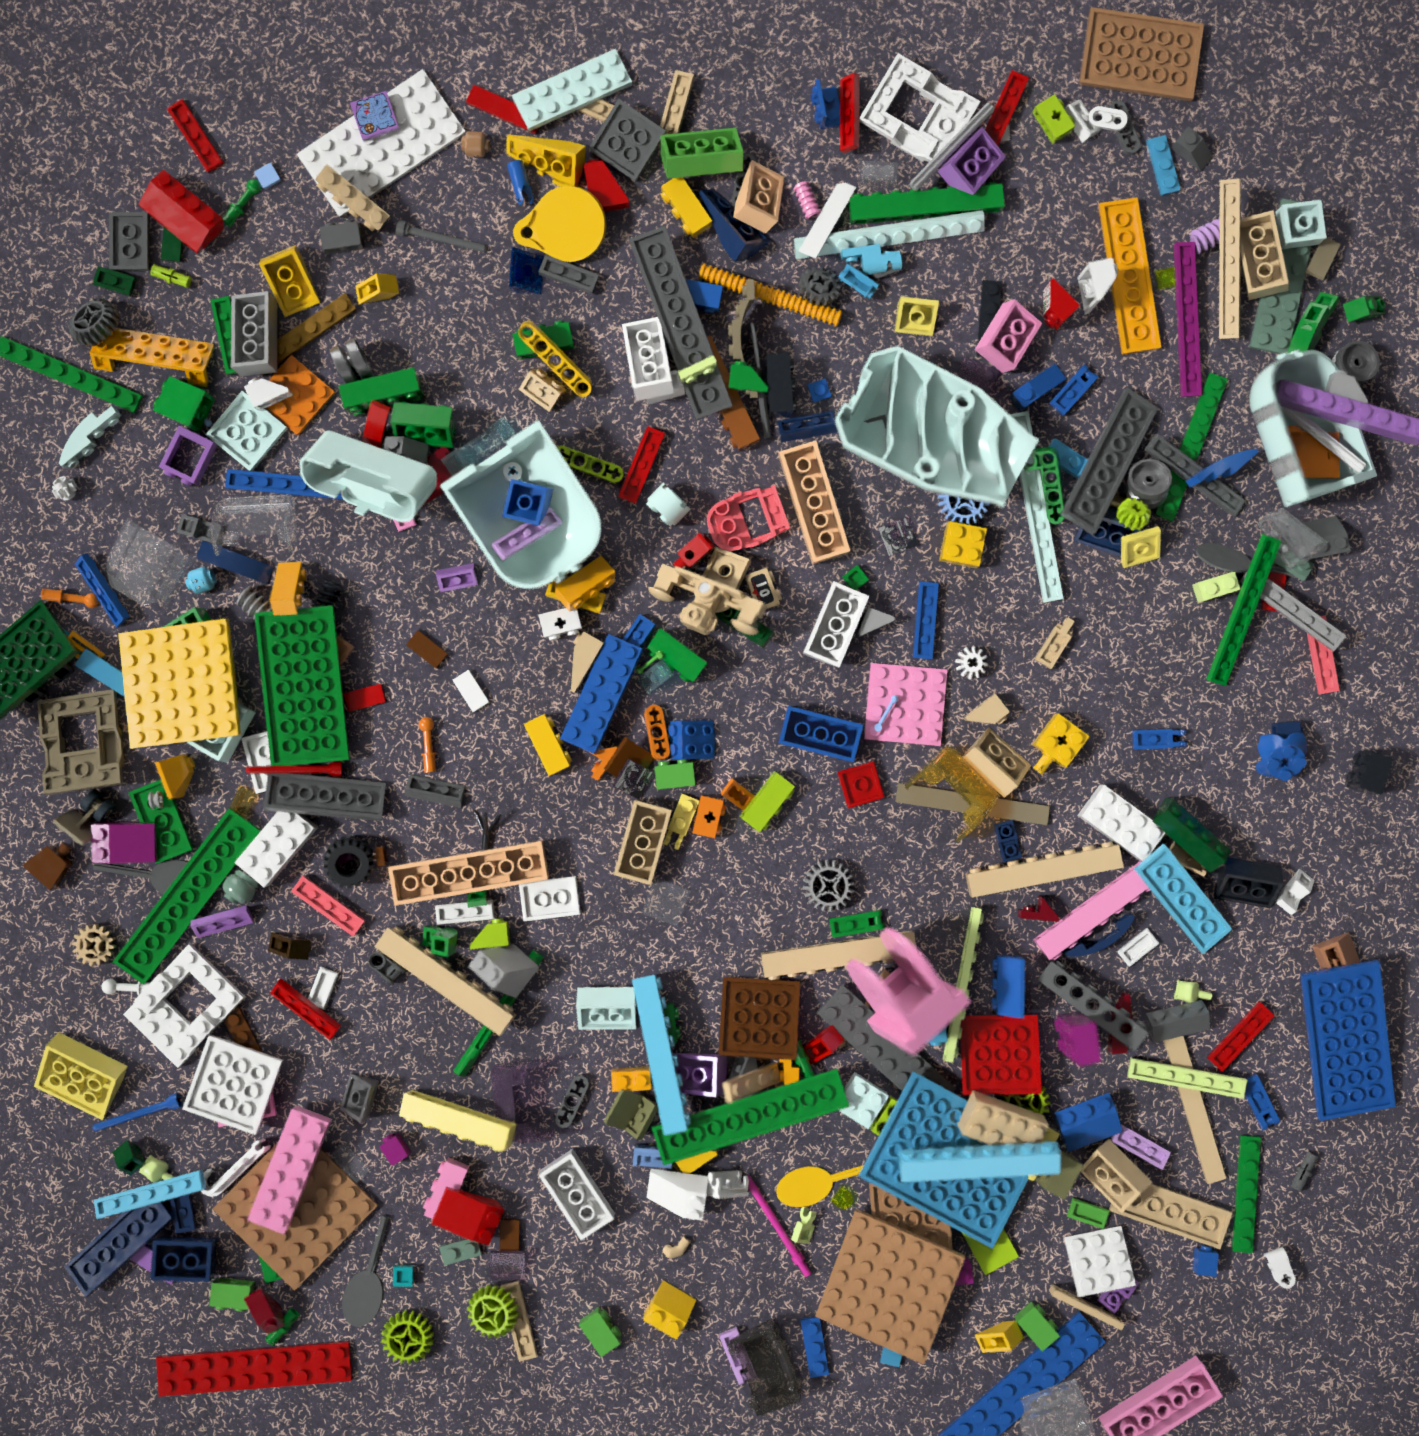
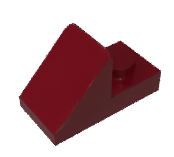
[1017,896,1059,922]

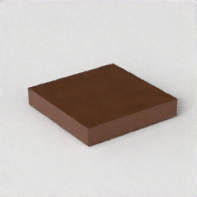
[604,737,654,787]

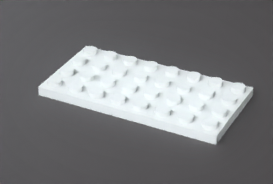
[297,69,466,218]

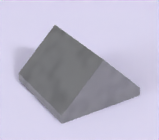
[340,1073,379,1123]

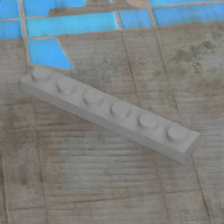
[1239,570,1346,652]

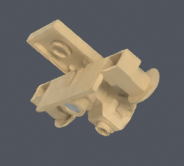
[648,547,767,635]

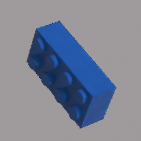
[778,706,863,762]

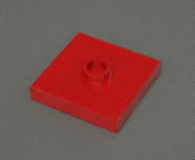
[837,761,885,808]

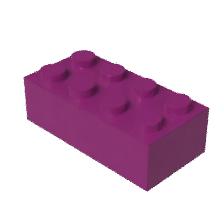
[1054,1011,1102,1066]

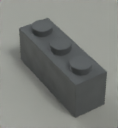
[1146,1000,1210,1043]

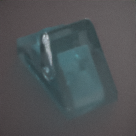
[637,659,673,694]

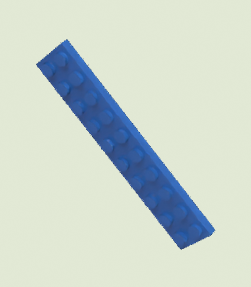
[938,1312,1105,1436]

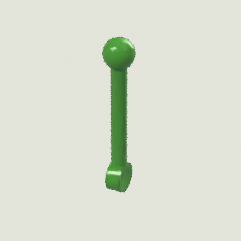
[636,650,664,674]

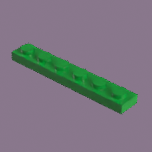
[1232,1135,1261,1253]

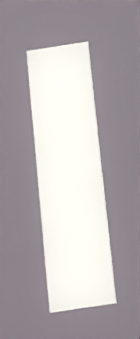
[799,183,856,258]

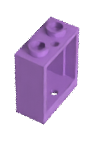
[159,426,218,487]

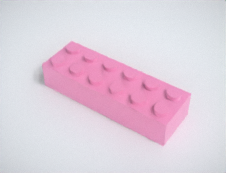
[248,1105,332,1234]
[1098,1356,1223,1436]

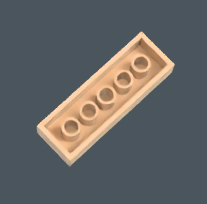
[778,441,850,565]

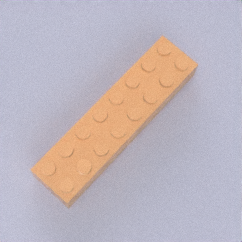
[388,840,550,906]

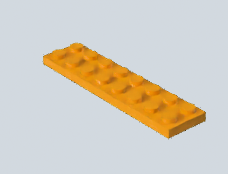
[1098,197,1161,355]

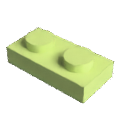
[678,356,717,383]

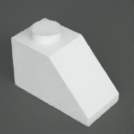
[244,378,293,411]

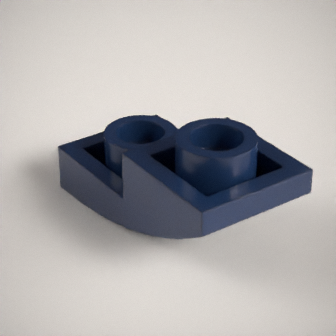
[994,820,1022,863]

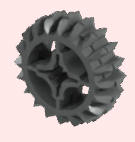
[68,298,120,347]

